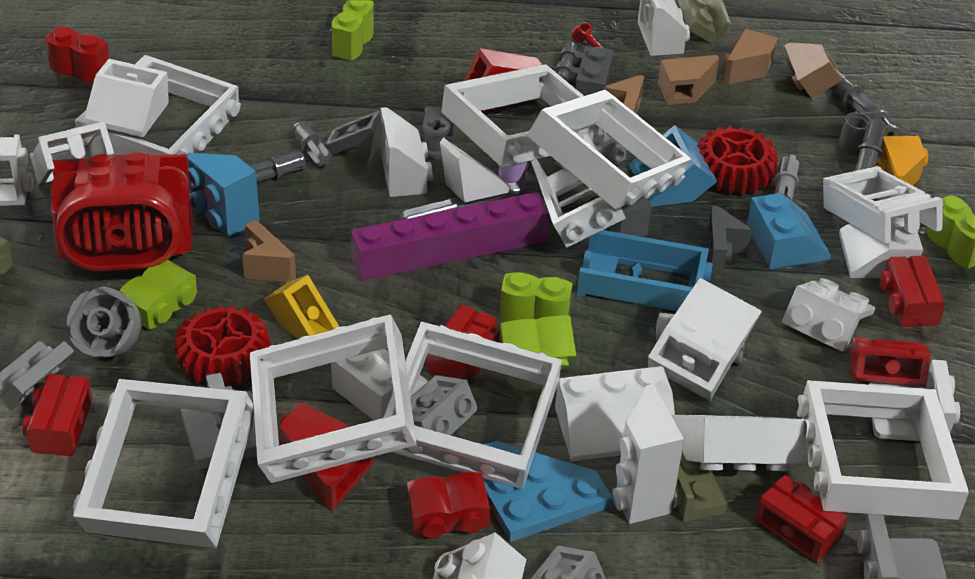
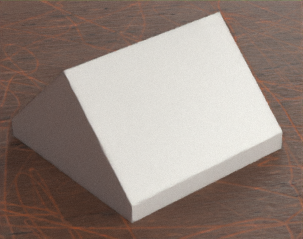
[440,138,511,202]

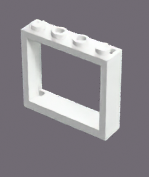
[75,55,241,157]
[441,64,606,167]
[527,90,691,209]
[250,314,417,483]
[383,322,562,489]
[73,379,254,548]
[797,380,969,520]

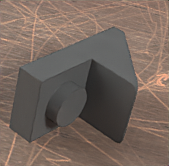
[324,109,381,164]
[708,206,752,274]

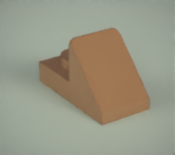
[603,75,645,114]
[242,220,296,282]

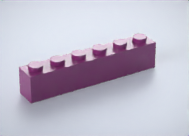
[351,192,550,281]

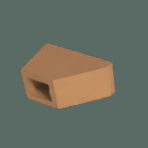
[721,29,778,84]
[784,43,843,98]
[658,55,719,105]

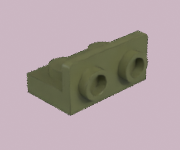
[678,0,731,44]
[672,452,727,522]

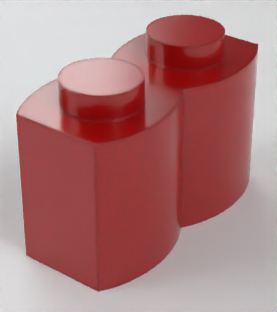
[45,27,109,83]
[407,472,490,538]

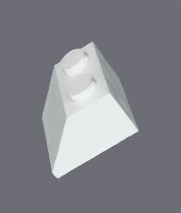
[638,0,690,56]
[381,108,433,197]
[839,214,923,278]
[331,349,429,420]

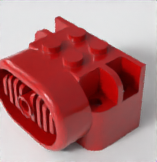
[51,153,193,271]

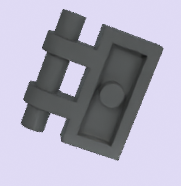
[555,42,614,93]

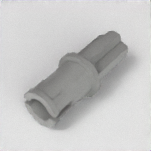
[774,154,799,202]

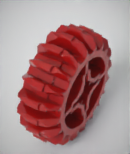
[697,125,778,196]
[174,304,271,387]

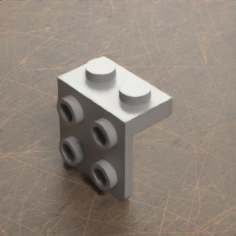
[857,514,947,579]

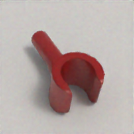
[571,23,603,48]

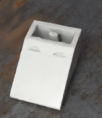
[648,278,762,401]

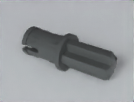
[831,74,876,113]
[855,119,886,171]
[292,121,332,167]
[250,150,306,182]

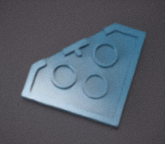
[483,441,613,542]

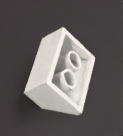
[555,366,675,462]
[612,384,684,524]
[671,414,804,471]

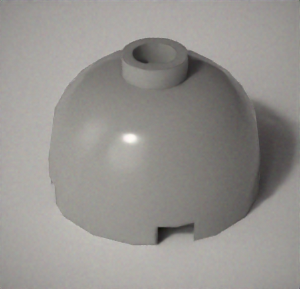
[67,286,141,358]

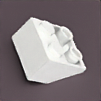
[84,59,169,137]
[433,533,526,579]

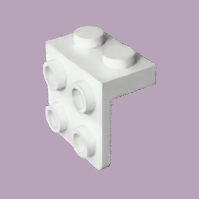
[781,278,875,352]
[869,360,960,441]

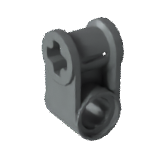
[422,106,456,159]
[838,109,901,153]

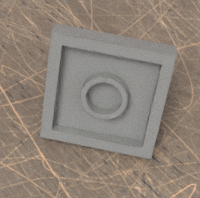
[180,373,257,470]

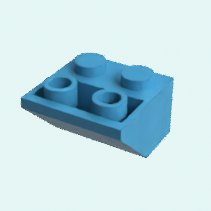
[188,153,260,238]

